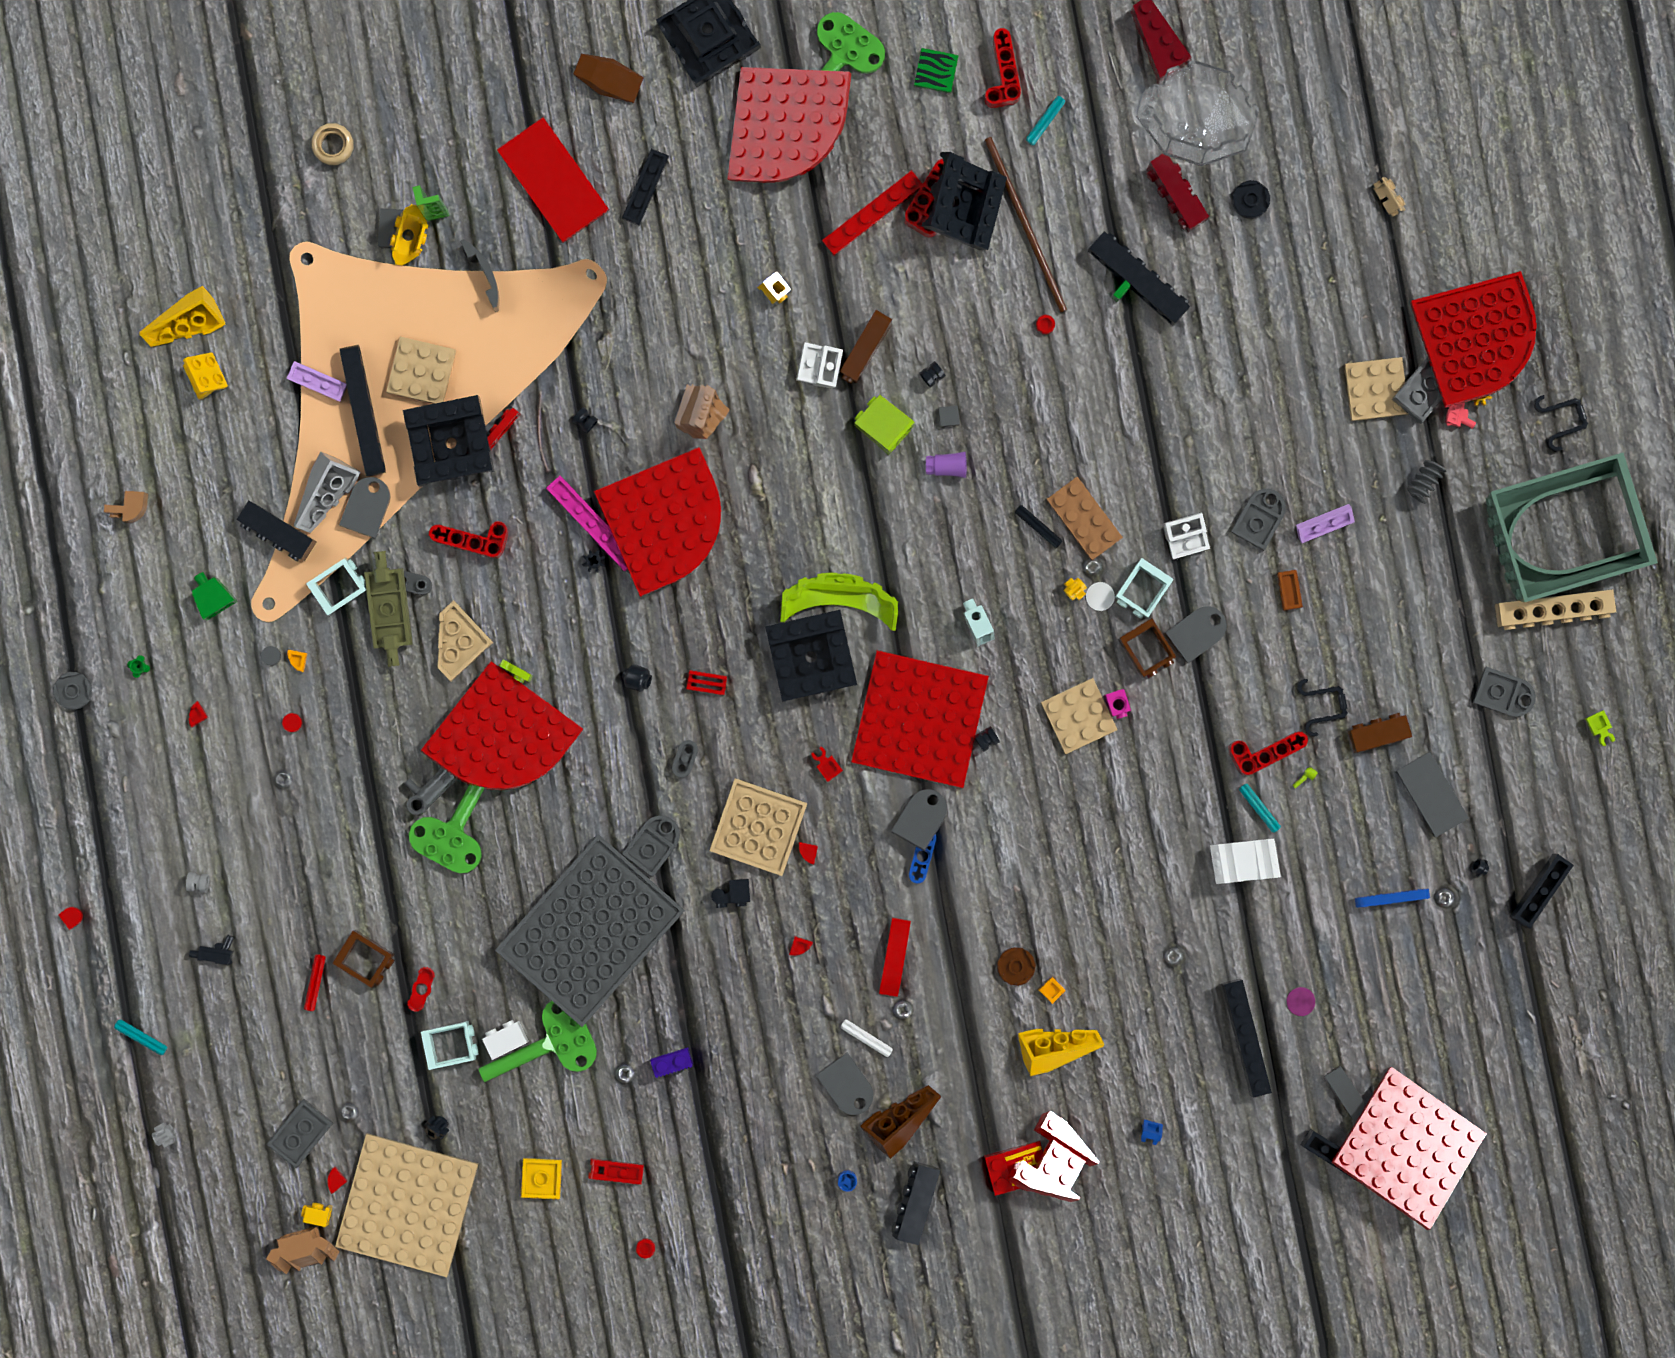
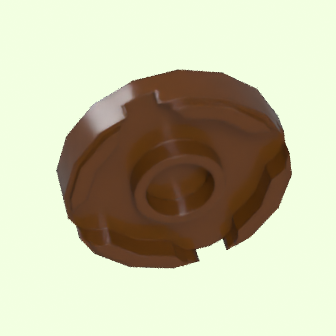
[997,947,1036,986]

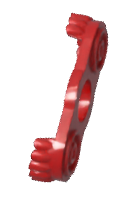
[407,967,435,1012]

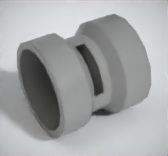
[186,872,210,893]

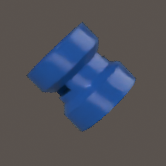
[838,1170,857,1192]

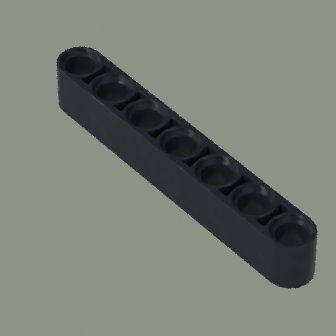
[340,344,386,477]

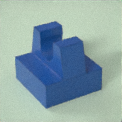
[1141,1119,1163,1145]

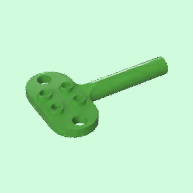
[817,12,885,74]
[409,784,485,873]
[479,1001,597,1082]

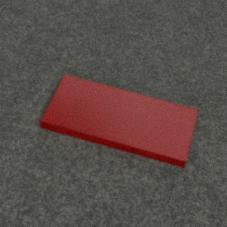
[497,117,610,243]

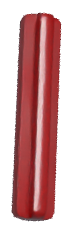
[304,954,326,1011]

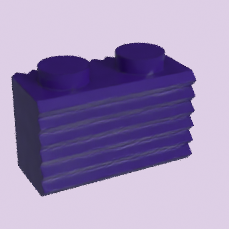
[650,1047,693,1078]

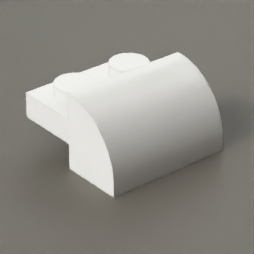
[796,342,843,388]
[1164,513,1210,559]

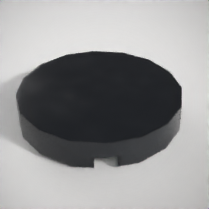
[1232,180,1270,219]

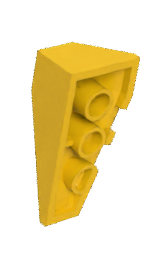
[139,286,225,347]
[1018,1029,1104,1076]

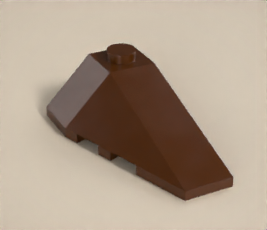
[860,1085,941,1159]

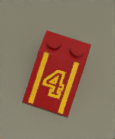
[984,1140,1043,1196]

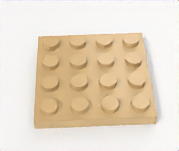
[710,778,808,876]

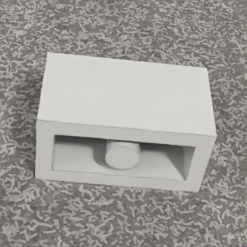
[482,1020,529,1060]

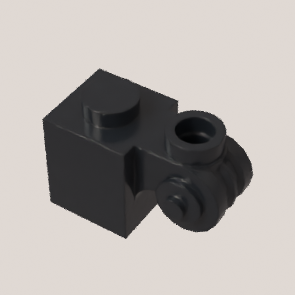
[711,879,751,908]

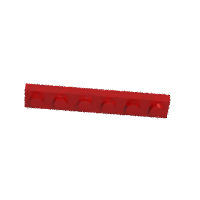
[822,170,923,256]

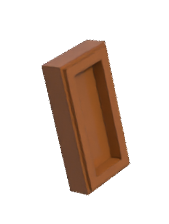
[1277,570,1303,611]

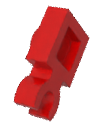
[811,747,843,782]

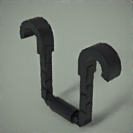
[1534,395,1588,452]
[1297,679,1348,737]

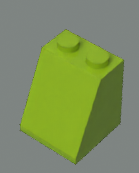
[854,395,915,456]

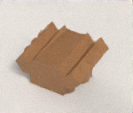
[675,384,730,439]
[266,1226,340,1275]

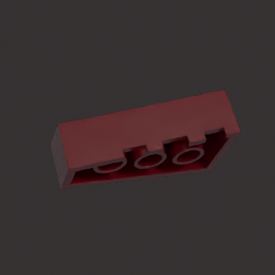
[1131,0,1192,84]
[1146,149,1209,233]

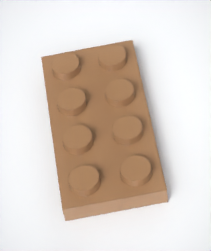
[1046,477,1123,561]

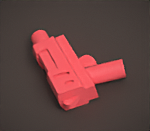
[1445,403,1476,429]

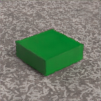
[1112,280,1131,302]

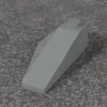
[294,452,361,533]

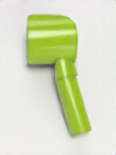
[1293,767,1318,789]

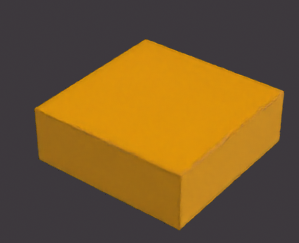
[1039,977,1066,1004]

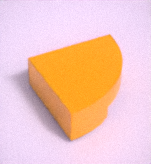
[287,650,307,672]

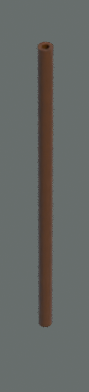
[985,137,1067,313]

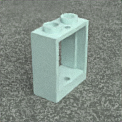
[306,557,366,615]
[1115,558,1174,619]
[421,1021,478,1070]

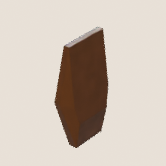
[573,53,644,103]

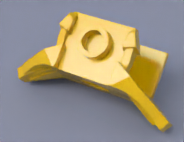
[390,204,428,266]

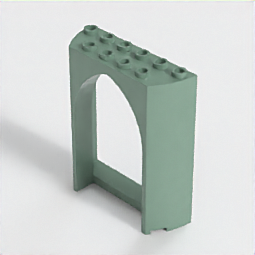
[1486,453,1658,602]

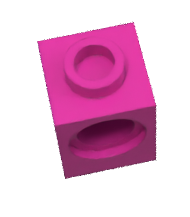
[1104,689,1131,719]

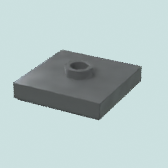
[378,208,414,248]

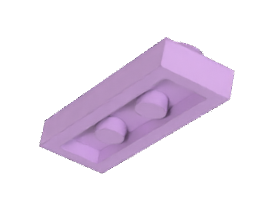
[287,361,347,402]
[1296,504,1355,543]

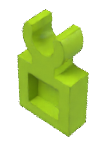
[499,659,533,683]
[1585,710,1615,746]

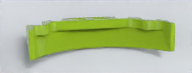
[780,573,898,631]

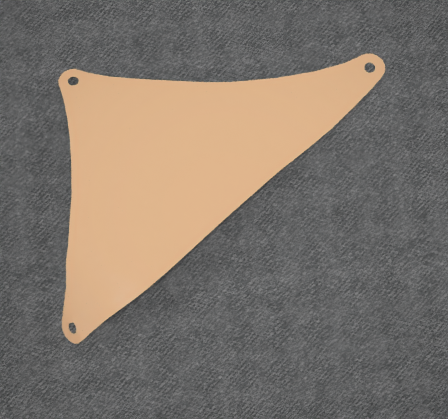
[251,242,607,622]

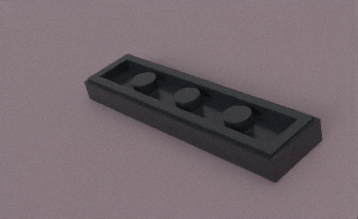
[622,148,669,226]

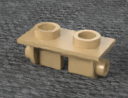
[1373,177,1406,217]

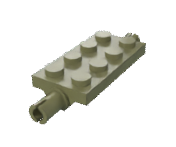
[364,551,413,667]

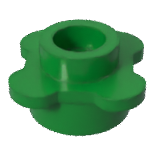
[127,655,150,678]

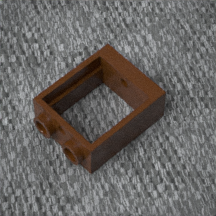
[1118,618,1176,679]
[332,930,395,988]

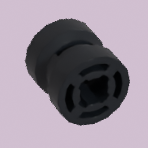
[919,361,946,388]
[572,407,598,434]
[974,726,1000,752]

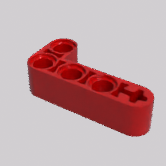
[984,28,1021,108]
[905,159,944,238]
[429,521,509,558]
[1228,732,1308,775]

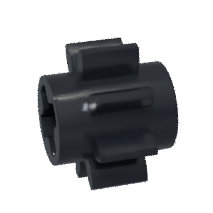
[582,550,605,573]
[424,1116,449,1140]

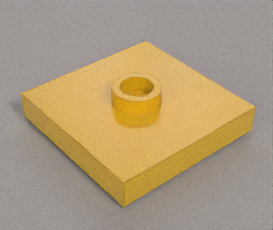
[521,1158,562,1199]

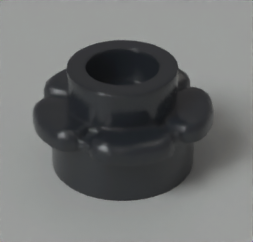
[1472,858,1489,877]

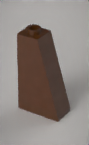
[840,310,892,384]

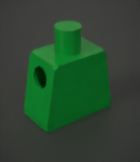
[192,572,238,621]

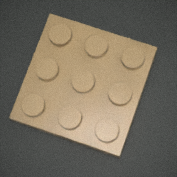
[386,336,456,404]
[1344,357,1408,421]
[1041,678,1118,754]

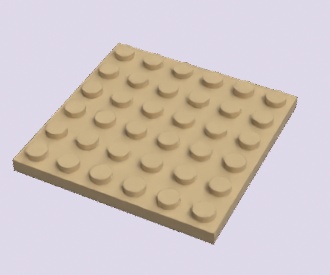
[335,1133,479,1277]

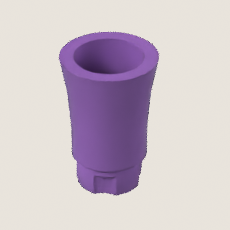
[926,451,967,478]

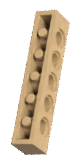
[1495,590,1616,630]

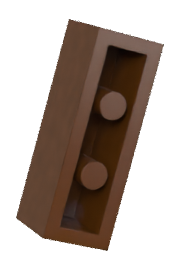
[1348,713,1412,753]

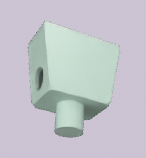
[963,599,995,647]

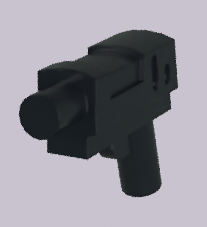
[189,934,235,966]

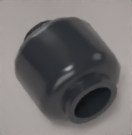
[622,664,652,692]

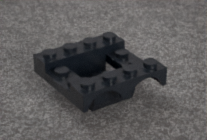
[656,0,761,87]
[922,152,1007,250]
[403,395,495,487]
[765,610,857,702]

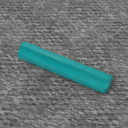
[1026,96,1065,145]
[1239,783,1281,833]
[114,1020,168,1055]

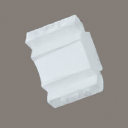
[1210,839,1281,884]

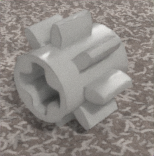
[152,1123,176,1148]

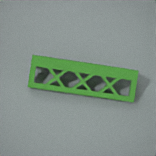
[412,185,449,221]

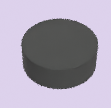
[261,646,281,666]

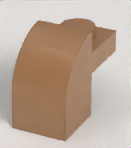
[104,491,148,523]

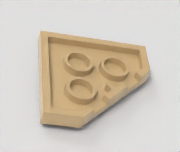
[438,600,494,682]

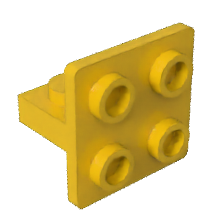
[183,353,228,400]

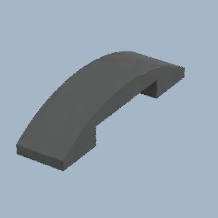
[460,239,499,312]

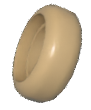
[312,123,354,165]

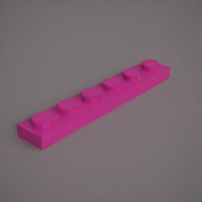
[546,476,628,572]

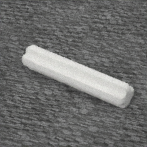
[841,1019,893,1057]

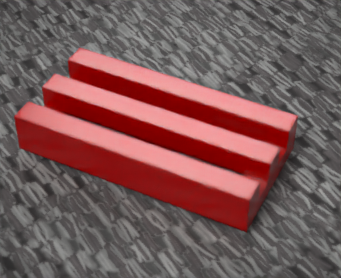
[686,670,727,695]

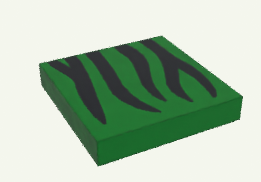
[914,48,959,94]

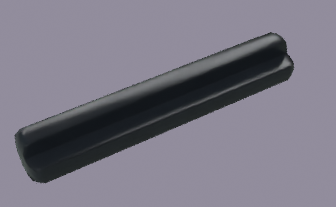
[1015,505,1062,548]

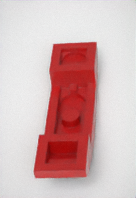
[879,918,911,997]

